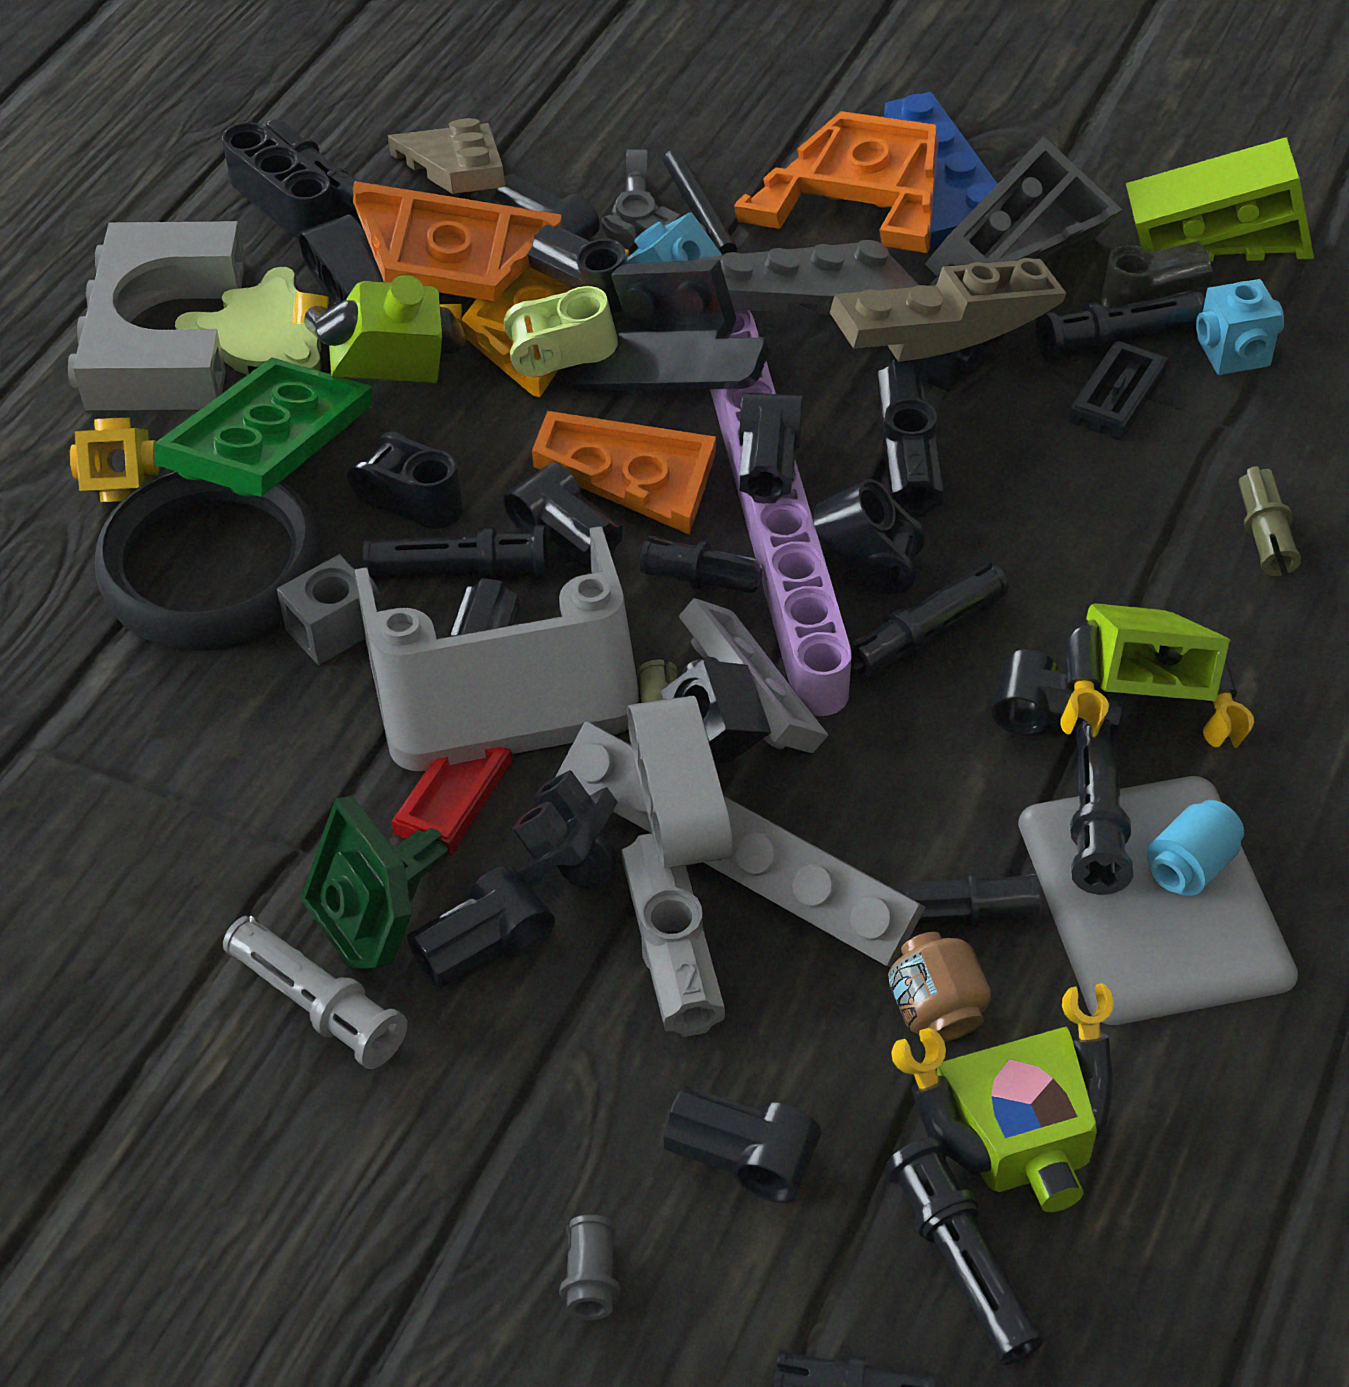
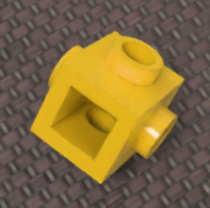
[70,418,160,502]

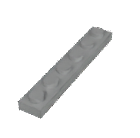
[556,721,926,967]

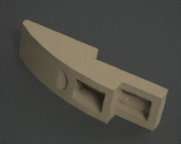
[830,258,1066,362]

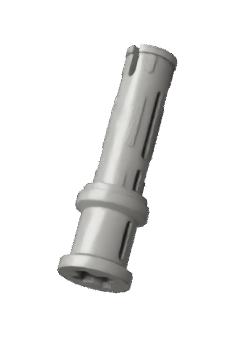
[223,915,407,1069]

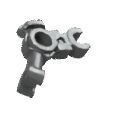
[601,149,706,250]

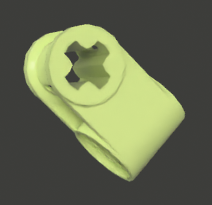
[504,286,618,377]

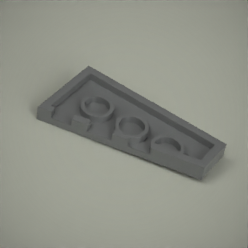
[698,240,919,315]

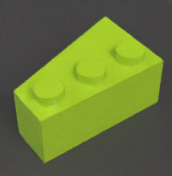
[1126,137,1314,264]

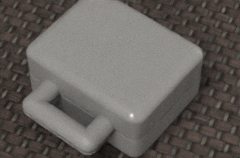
[1018,776,1298,1025]

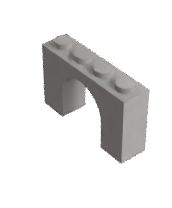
[68,221,246,411]

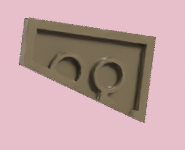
[388,118,505,194]

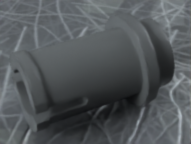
[559,1214,621,1320]

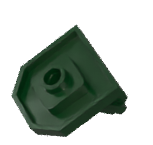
[300,795,448,968]

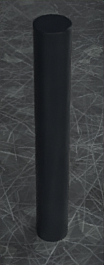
[663,150,737,255]

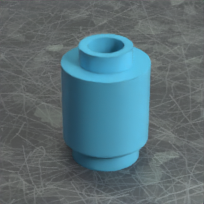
[1147,800,1244,896]

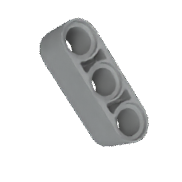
[627,696,733,869]

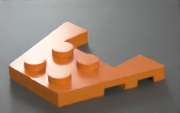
[734,111,939,253]

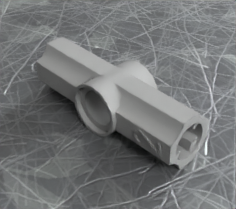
[621,833,725,1037]

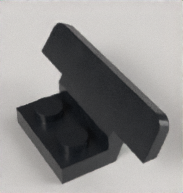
[564,259,769,391]

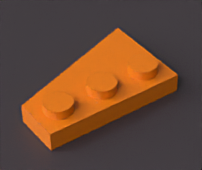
[532,411,716,535]

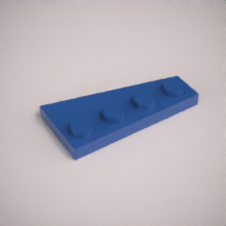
[884,92,997,249]

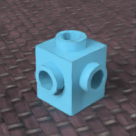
[627,212,722,264]
[1196,279,1284,375]

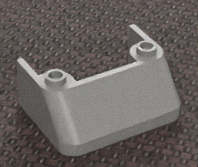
[355,526,640,771]

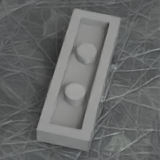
[679,598,828,753]

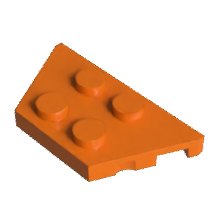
[353,181,562,301]

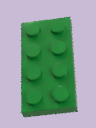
[154,357,373,497]

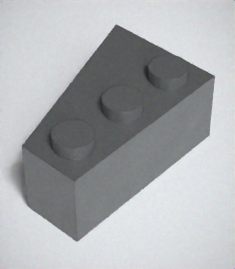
[925,136,1122,277]

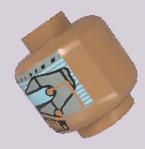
[888,932,991,1042]

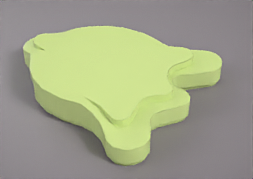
[175,267,322,375]

